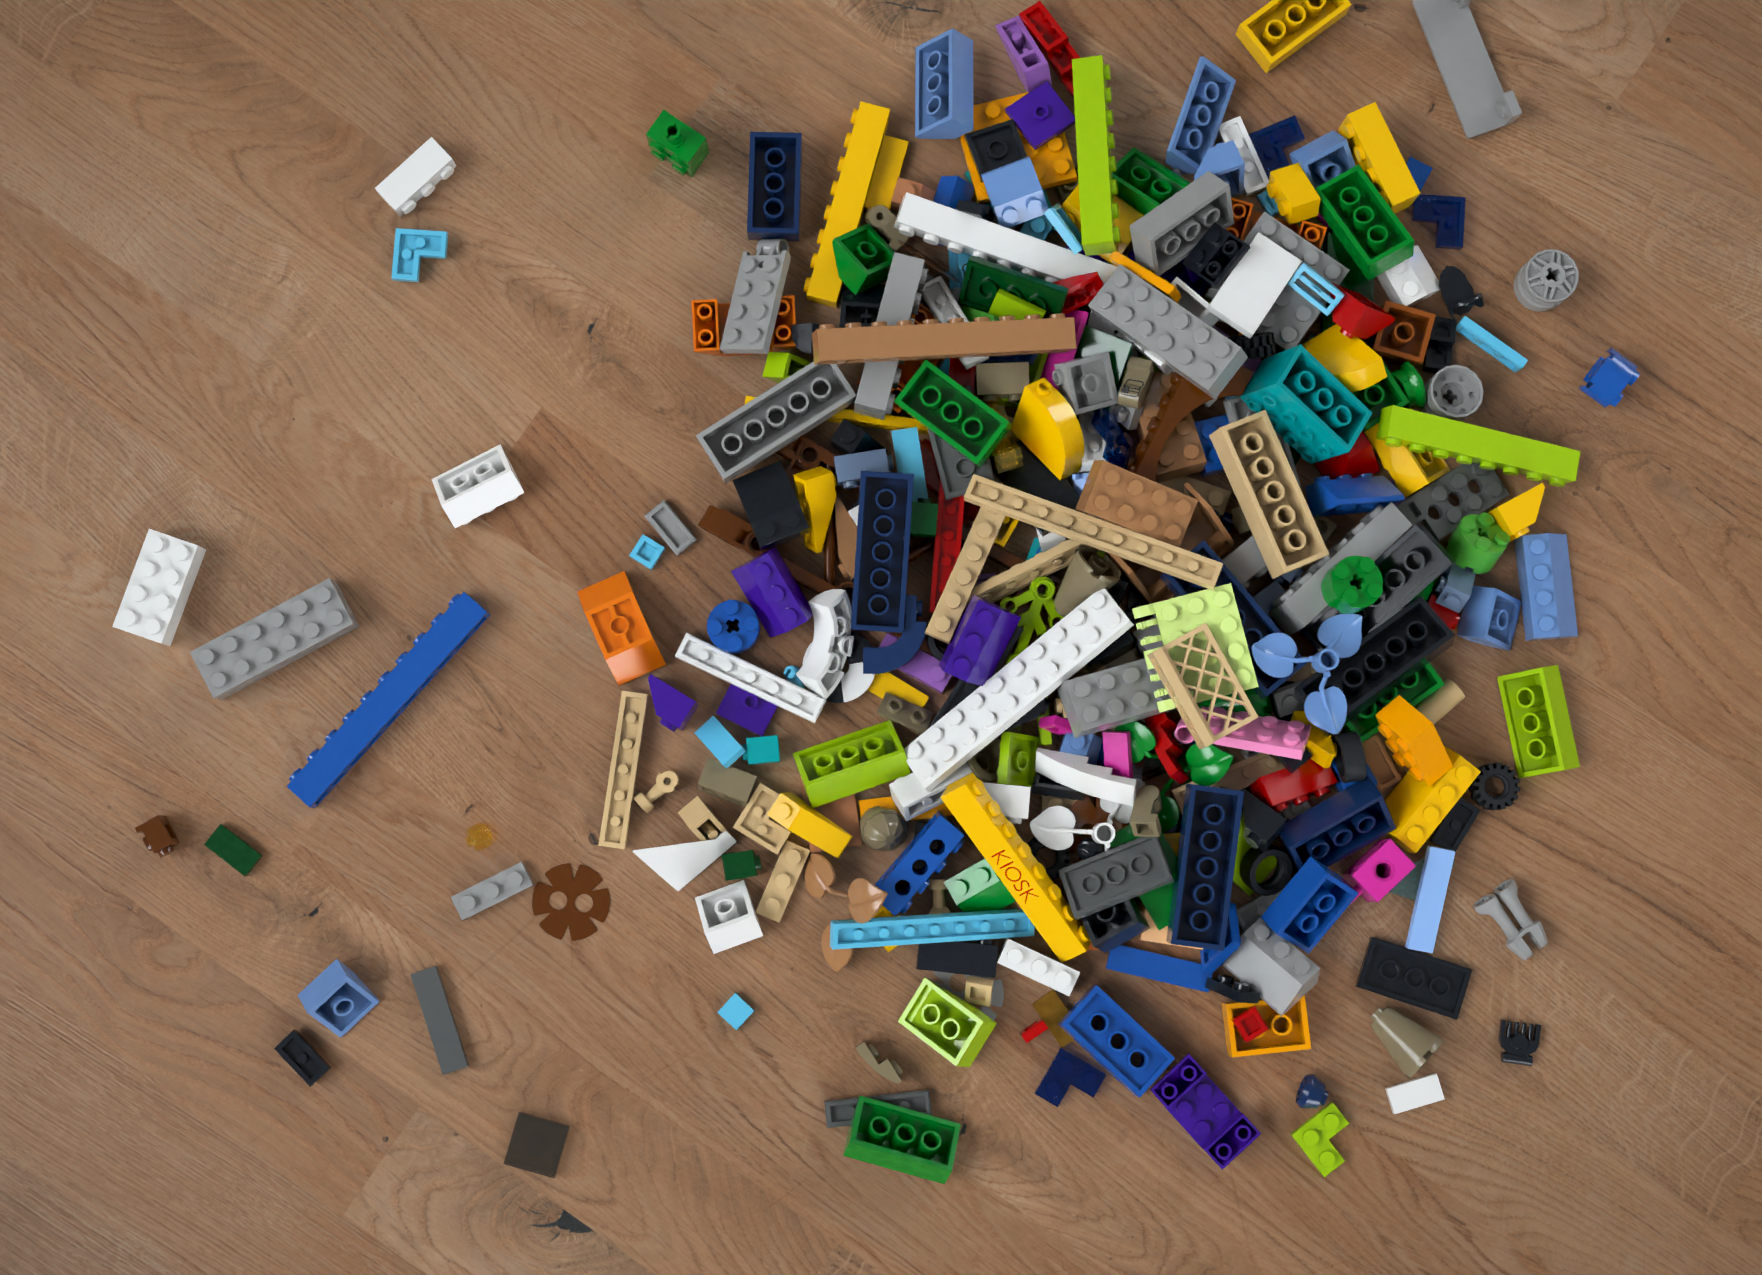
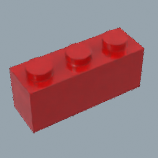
[1249,759,1337,813]

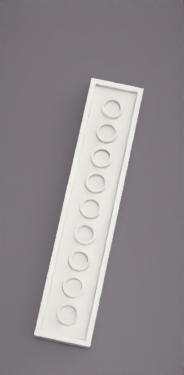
[904,588,1134,792]

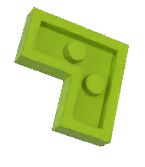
[1290,1102,1349,1177]

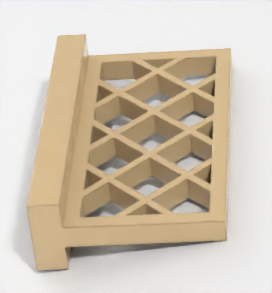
[1147,623,1258,749]

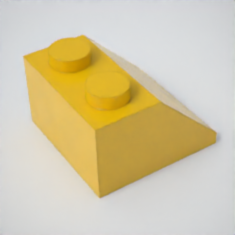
[1488,483,1545,542]

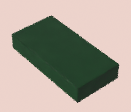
[204,824,263,876]

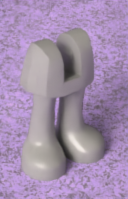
[1473,878,1548,961]

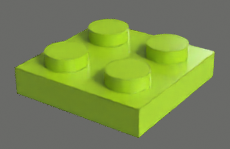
[997,732,1040,789]

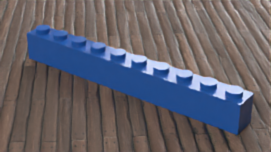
[286,592,491,808]

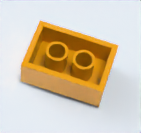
[1375,695,1453,787]
[1221,995,1311,1058]

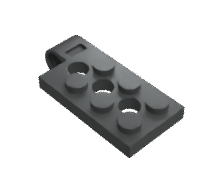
[1396,462,1510,541]

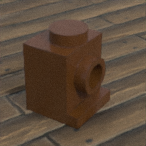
[135,815,180,858]

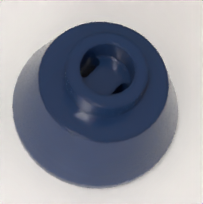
[1296,1074,1328,1109]

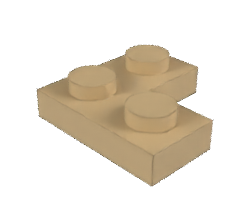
[733,783,791,855]

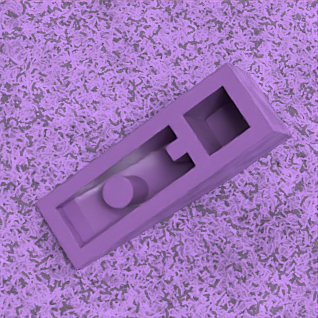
[995,16,1052,93]
[879,633,952,694]

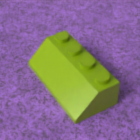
[1497,665,1580,778]
[792,720,911,808]

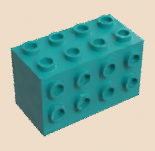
[1240,344,1372,464]

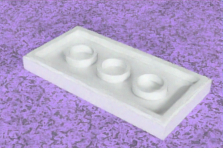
[1206,232,1301,339]

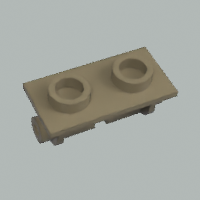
[877,692,933,734]

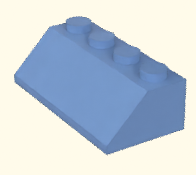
[915,28,973,139]
[1166,56,1236,174]
[1514,533,1578,641]

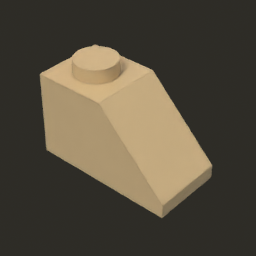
[678,796,735,841]

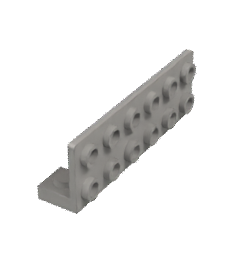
[1412,0,1522,139]

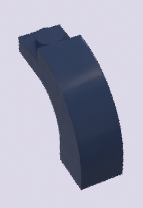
[863,595,928,674]

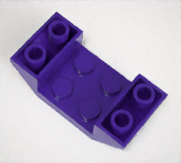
[1150,1054,1261,1170]

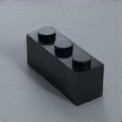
[916,939,998,978]

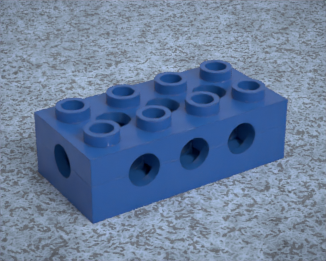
[875,810,965,916]
[1058,985,1175,1098]

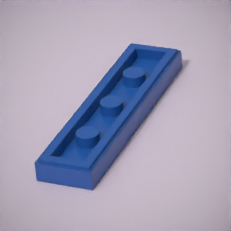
[1106,945,1213,993]

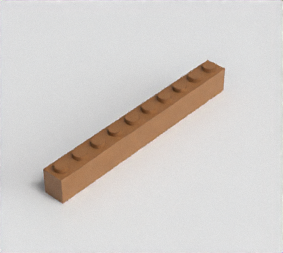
[812,313,1077,365]

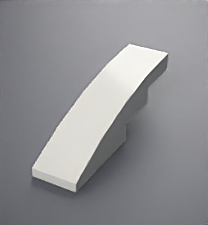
[1035,748,1137,806]

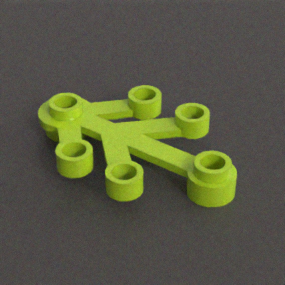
[1000,576,1064,665]

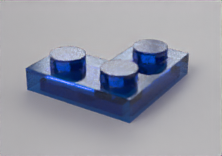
[1248,115,1305,180]
[1411,194,1466,250]
[1091,407,1134,470]
[1034,1047,1106,1107]

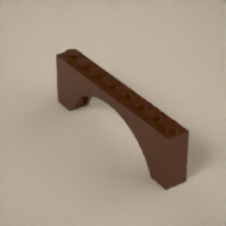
[1126,366,1253,482]

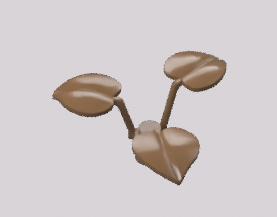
[804,853,888,972]

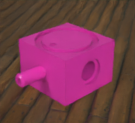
[1342,839,1416,904]

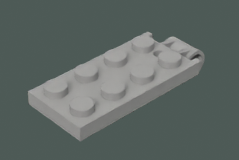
[720,239,791,354]

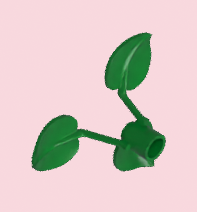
[1115,721,1234,833]

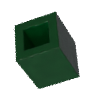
[910,498,938,538]
[722,850,762,881]

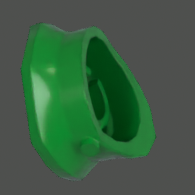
[1390,361,1427,409]

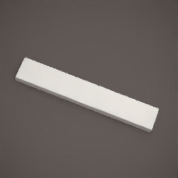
[675,633,827,724]

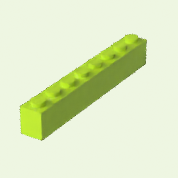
[1072,55,1121,256]
[1376,405,1581,487]

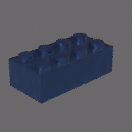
[747,132,802,241]
[1279,776,1396,871]

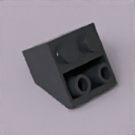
[1182,222,1251,289]
[840,282,886,328]

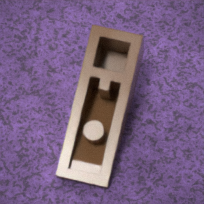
[835,497,857,582]

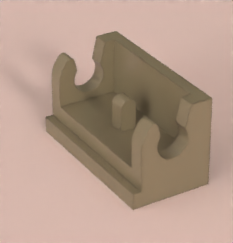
[697,758,757,808]

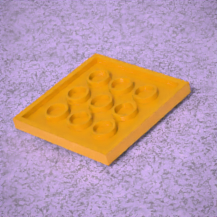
[959,92,1077,204]

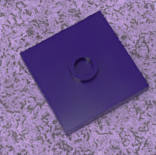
[1005,81,1075,150]
[716,684,778,737]

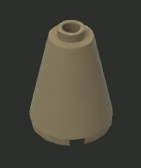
[1054,545,1121,617]
[1370,1007,1445,1079]

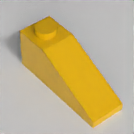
[793,466,837,553]
[767,792,853,858]

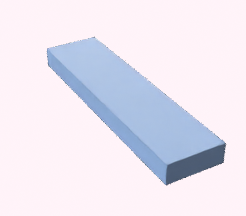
[1405,845,1455,953]

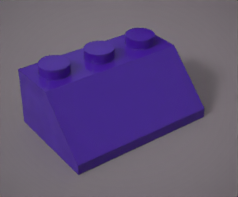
[731,546,813,638]
[939,594,1021,686]

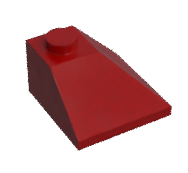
[1330,282,1396,339]
[1313,431,1380,480]

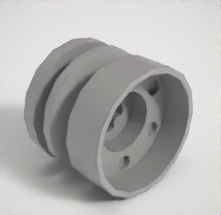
[1514,249,1579,312]
[1419,365,1484,422]

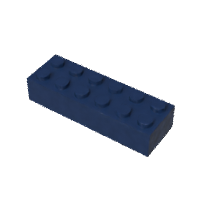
[851,470,914,633]
[1160,540,1307,699]
[1166,783,1244,951]

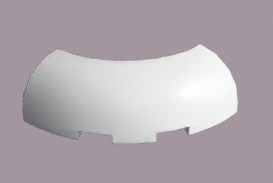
[796,589,854,699]

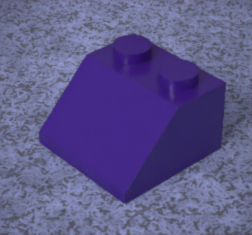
[648,674,699,732]

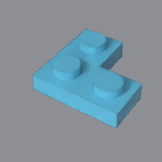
[391,228,449,282]

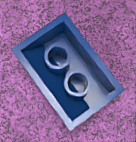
[1305,473,1405,517]

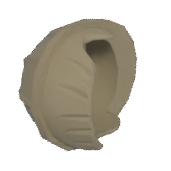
[966,737,1001,782]
[860,806,908,851]

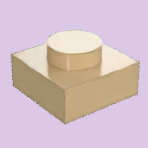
[964,975,994,1007]

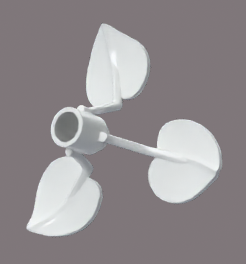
[1029,778,1143,851]

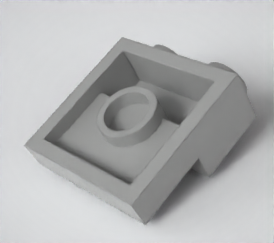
[1052,352,1118,415]

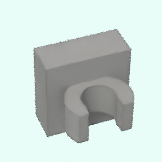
[1108,404,1144,430]

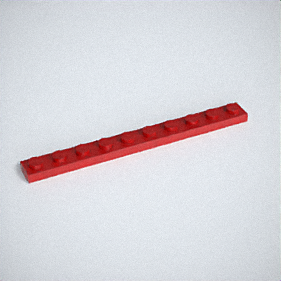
[929,358,976,613]

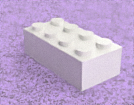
[112,529,206,646]

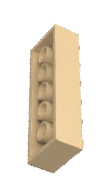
[1209,410,1329,579]

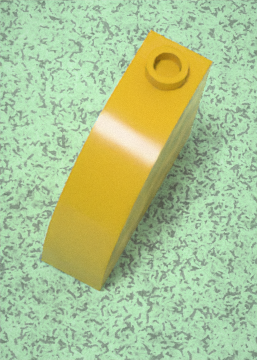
[1302,324,1387,393]
[1010,378,1084,480]

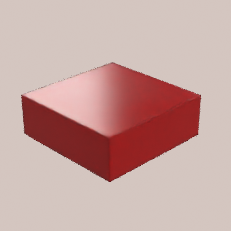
[1231,1006,1269,1043]
[1020,1019,1048,1043]

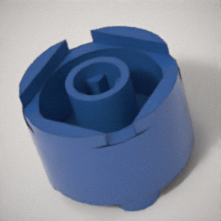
[1579,347,1640,408]
[707,600,760,654]

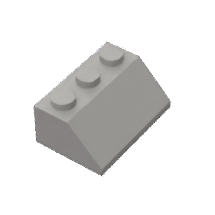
[1223,918,1321,1016]

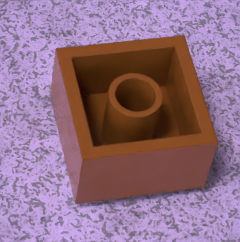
[1369,301,1436,369]

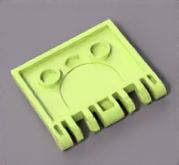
[1132,583,1259,713]

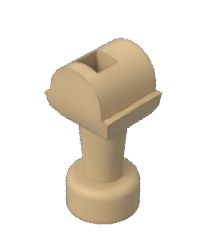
[634,771,680,814]
[928,879,951,914]

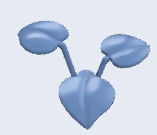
[1251,614,1362,734]

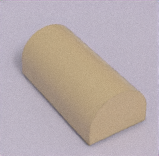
[1414,678,1465,725]

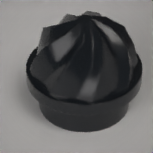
[1077,837,1103,860]

